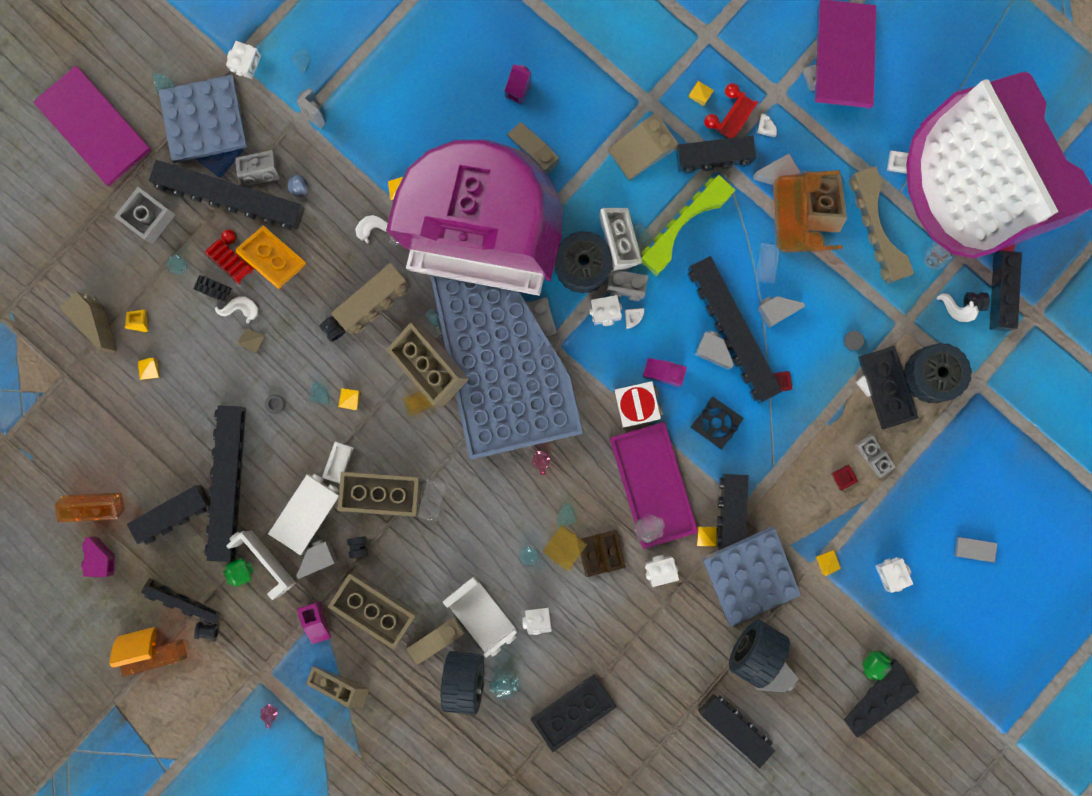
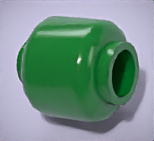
[223,558,254,587]
[862,650,892,680]

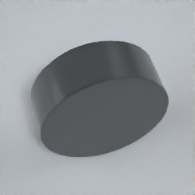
[843,331,864,351]
[265,395,285,414]

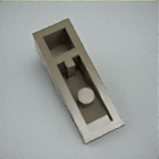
[507,122,559,174]
[406,615,465,665]
[306,666,369,708]

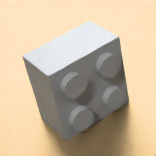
[114,187,176,244]

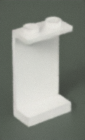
[268,474,339,555]
[226,530,296,600]
[443,576,517,658]

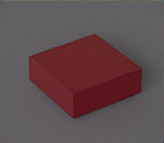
[773,371,793,391]
[831,465,858,491]

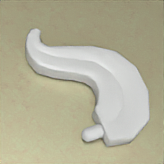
[355,215,388,243]
[937,293,979,322]
[215,296,258,324]

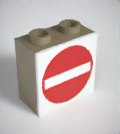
[613,381,663,428]

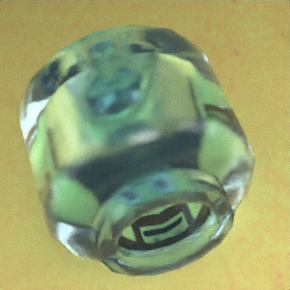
[489,672,520,700]

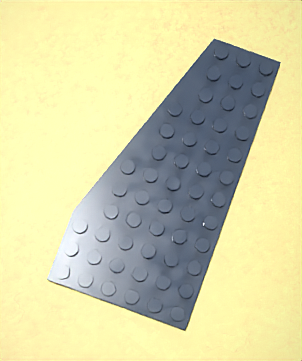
[430,275,584,460]

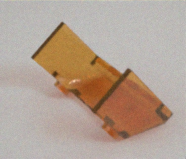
[773,170,843,253]

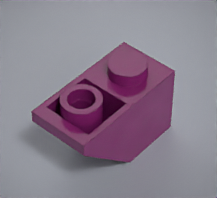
[504,64,532,105]
[81,536,115,577]
[297,601,332,644]

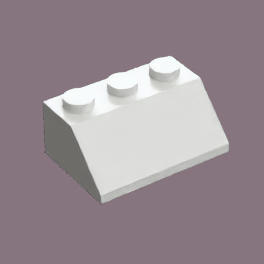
[599,208,642,271]

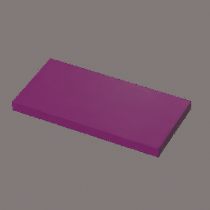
[815,0,876,108]
[33,65,151,186]
[609,422,698,549]

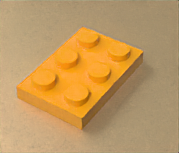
[236,226,306,289]

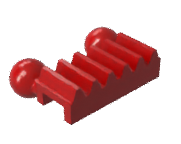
[704,83,758,138]
[205,229,255,284]

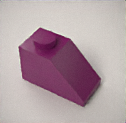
[643,358,687,387]

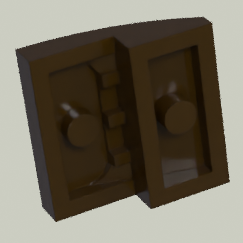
[577,530,626,577]

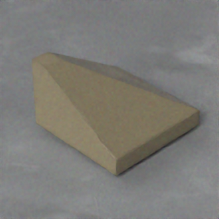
[237,329,265,353]

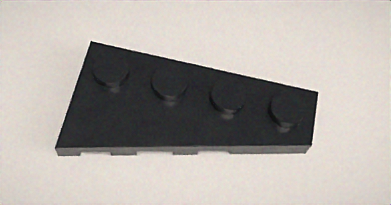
[141,578,220,624]
[844,659,919,738]

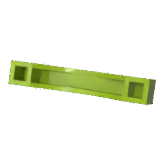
[641,175,735,276]

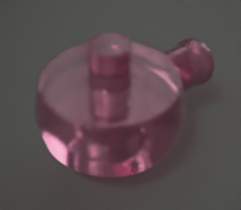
[532,451,550,475]
[260,705,278,729]

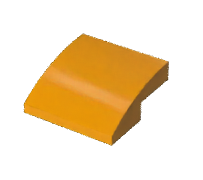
[109,627,157,668]

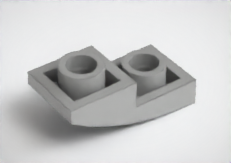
[855,434,896,478]

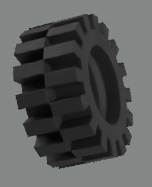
[193,275,232,303]

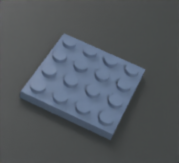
[159,75,248,164]
[702,526,801,627]

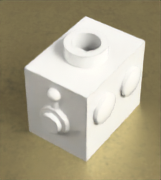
[226,41,262,79]
[589,295,622,326]
[645,555,679,587]
[876,557,913,593]
[522,608,552,635]

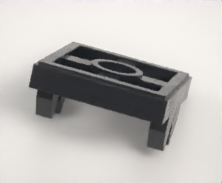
[690,396,744,450]

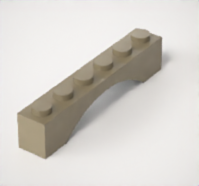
[849,166,914,284]

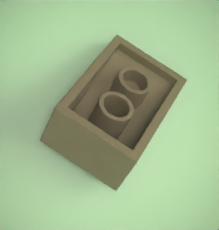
[608,113,678,181]
[801,171,847,232]
[59,292,117,354]

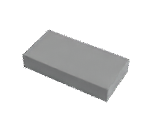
[954,537,997,562]

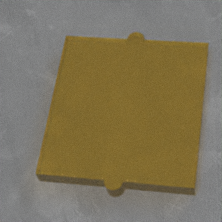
[543,525,587,571]

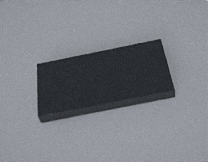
[858,346,919,430]
[531,674,616,752]

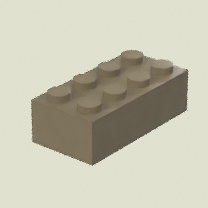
[331,263,410,336]
[387,323,469,406]
[338,472,421,517]
[328,571,418,650]

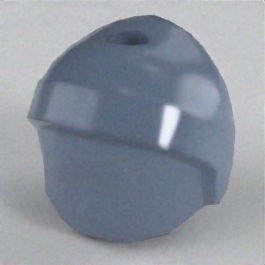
[287,175,308,196]

